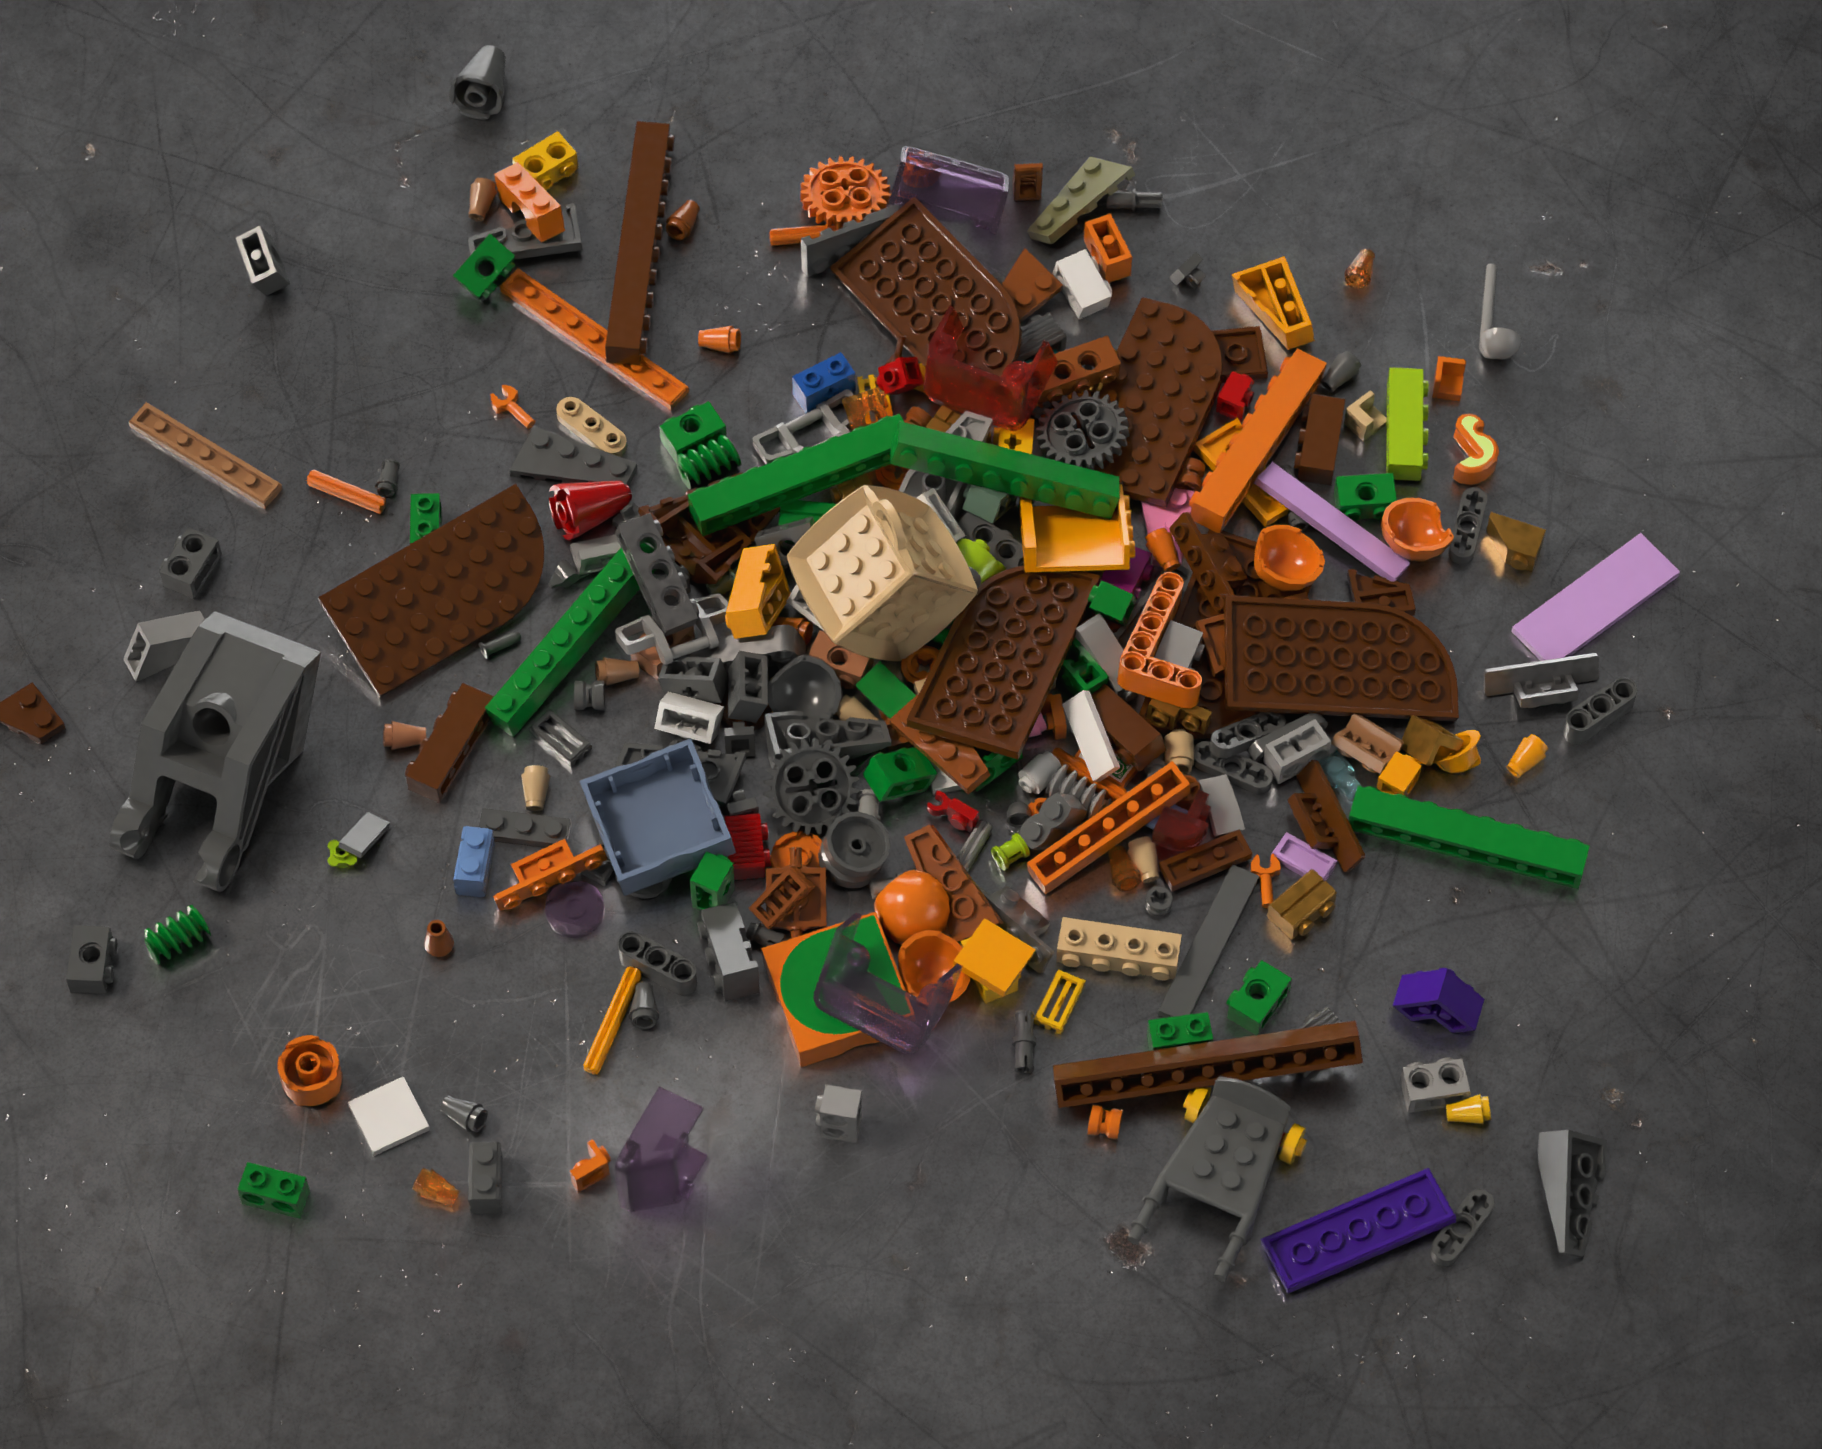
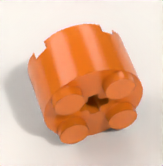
[277,1035,342,1106]

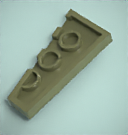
[1027,156,1136,244]

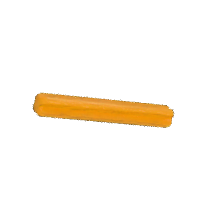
[584,966,642,1075]

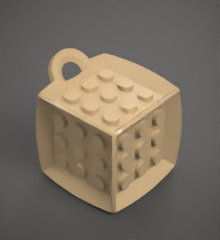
[787,485,978,661]

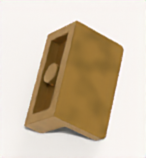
[1401,715,1463,766]

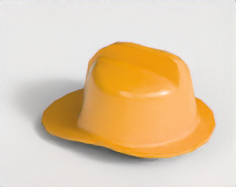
[1413,730,1481,774]

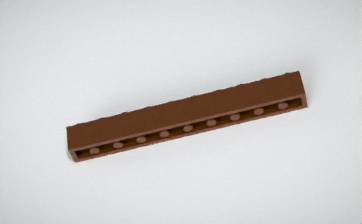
[605,121,675,365]
[1053,1020,1363,1108]

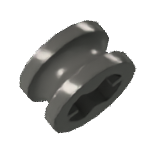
[1145,886,1173,916]

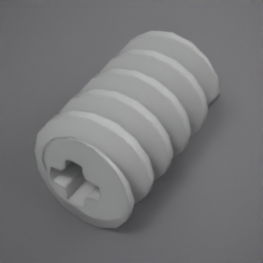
[1046,764,1112,820]

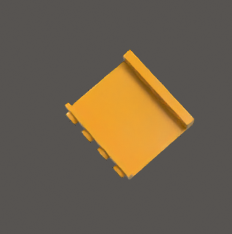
[1019,484,1135,572]

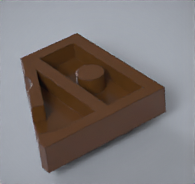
[1347,569,1416,616]
[0,682,66,744]

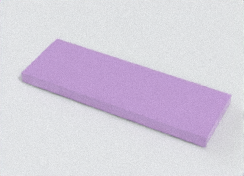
[1511,533,1680,661]

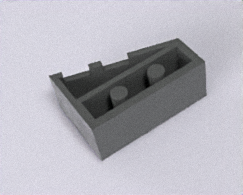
[697,901,760,1001]

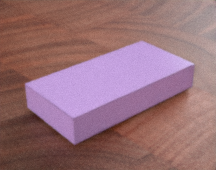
[1271,832,1337,881]

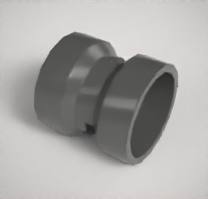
[574,681,605,710]

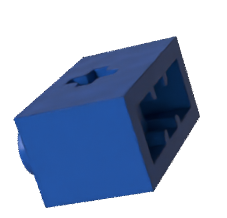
[792,352,856,413]

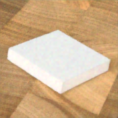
[348,1076,430,1156]

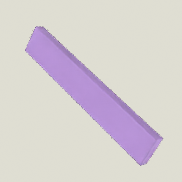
[1254,462,1410,582]

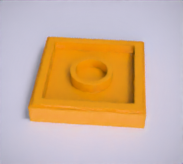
[952,918,1036,997]

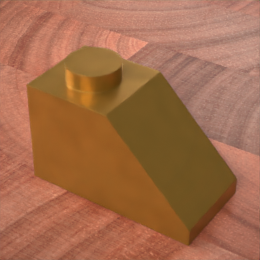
[1486,512,1546,572]

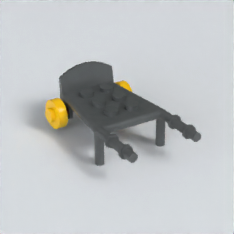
[1128,1076,1307,1282]

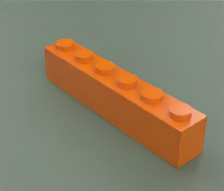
[1027,761,1190,895]

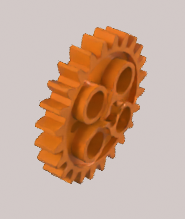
[800,156,890,230]

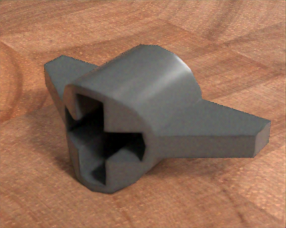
[548,560,590,589]

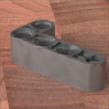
[688,625,806,675]

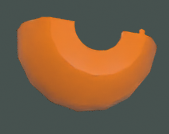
[1381,498,1454,561]
[1254,525,1325,591]
[874,870,950,945]
[898,930,971,1006]

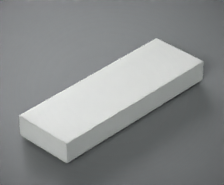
[1062,690,1120,782]

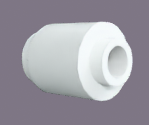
[1018,751,1062,794]

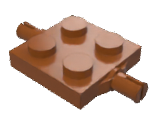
[766,847,827,939]

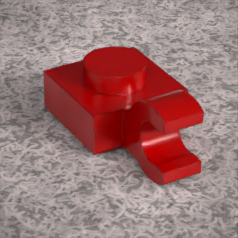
[927,791,979,833]

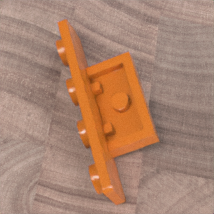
[493,839,608,910]

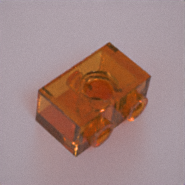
[841,387,889,430]

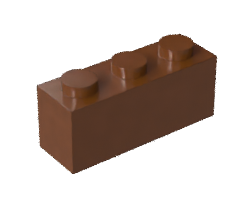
[1294,394,1345,486]
[1091,684,1166,772]

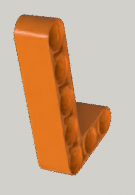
[1117,572,1202,709]

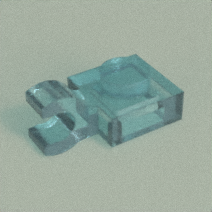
[1319,750,1361,801]

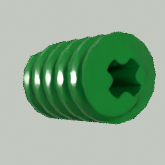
[677,435,742,489]
[144,904,211,965]

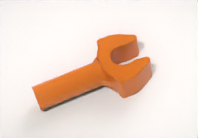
[490,385,535,429]
[1250,854,1281,909]

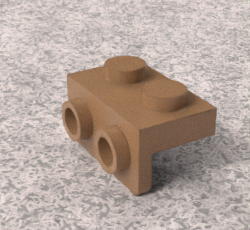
[1331,714,1404,774]

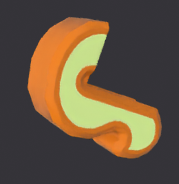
[1453,413,1499,485]

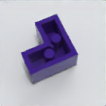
[1393,968,1485,1033]

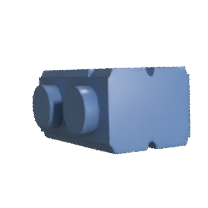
[453,826,495,898]

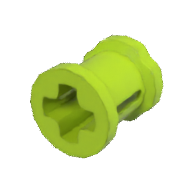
[991,833,1030,871]

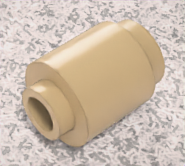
[1164,729,1194,775]

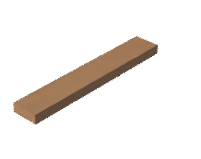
[129,402,282,509]

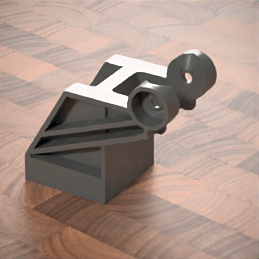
[109,611,321,892]

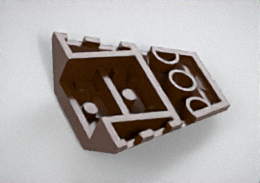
[638,472,781,584]

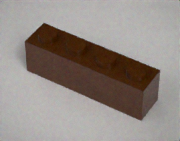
[405,683,494,803]

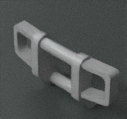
[752,389,864,464]
[615,594,728,665]

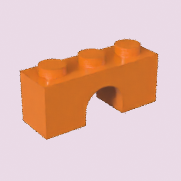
[494,162,565,243]

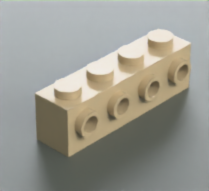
[1056,917,1182,980]

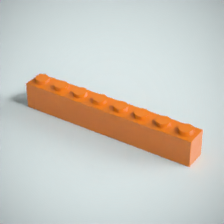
[1189,348,1327,533]

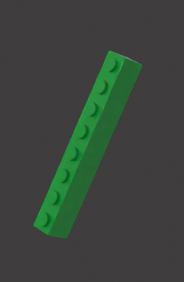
[688,413,904,537]
[890,421,1120,519]
[485,543,656,738]
[1348,786,1590,889]

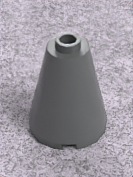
[449,45,505,120]

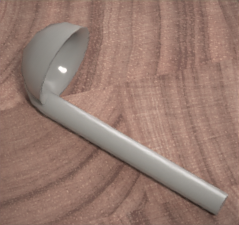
[1479,264,1522,360]

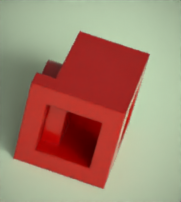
[876,357,924,395]
[1216,371,1254,423]

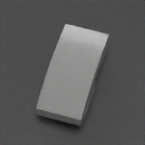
[1198,774,1245,837]

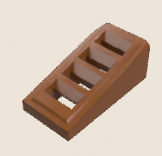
[1012,163,1043,201]
[749,866,815,930]

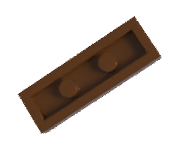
[1159,829,1253,892]

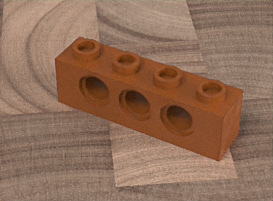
[1002,335,1121,413]

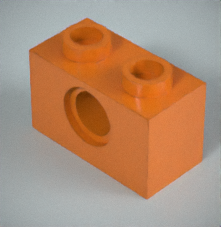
[1084,214,1132,283]

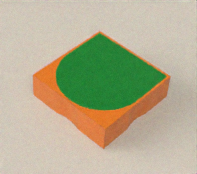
[761,911,916,1067]

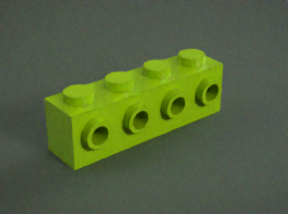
[1386,367,1428,481]

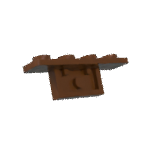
[1169,512,1248,615]
[1287,760,1365,872]

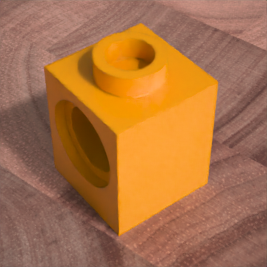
[1376,751,1422,796]

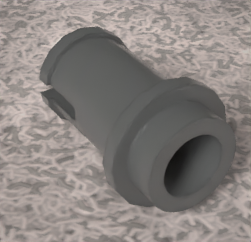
[375,459,400,497]
[746,921,785,947]

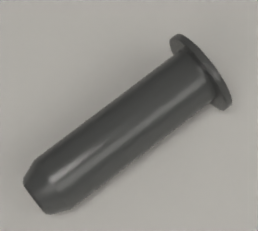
[479,631,521,659]

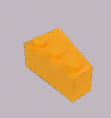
[1232,256,1315,350]
[725,544,791,639]

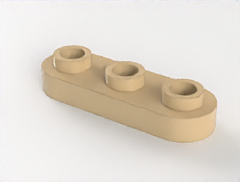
[556,397,627,457]

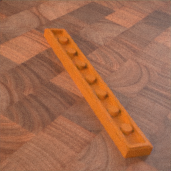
[500,268,689,410]

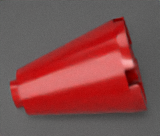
[549,480,632,540]

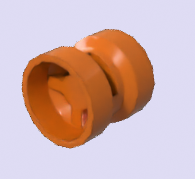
[1087,1105,1123,1140]

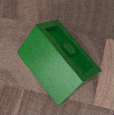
[856,661,916,719]

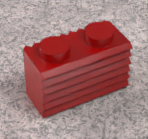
[724,813,771,880]

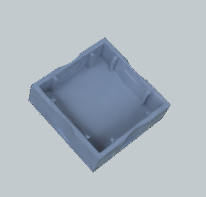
[580,738,736,896]

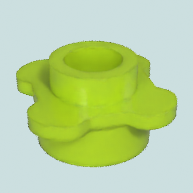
[327,839,357,868]

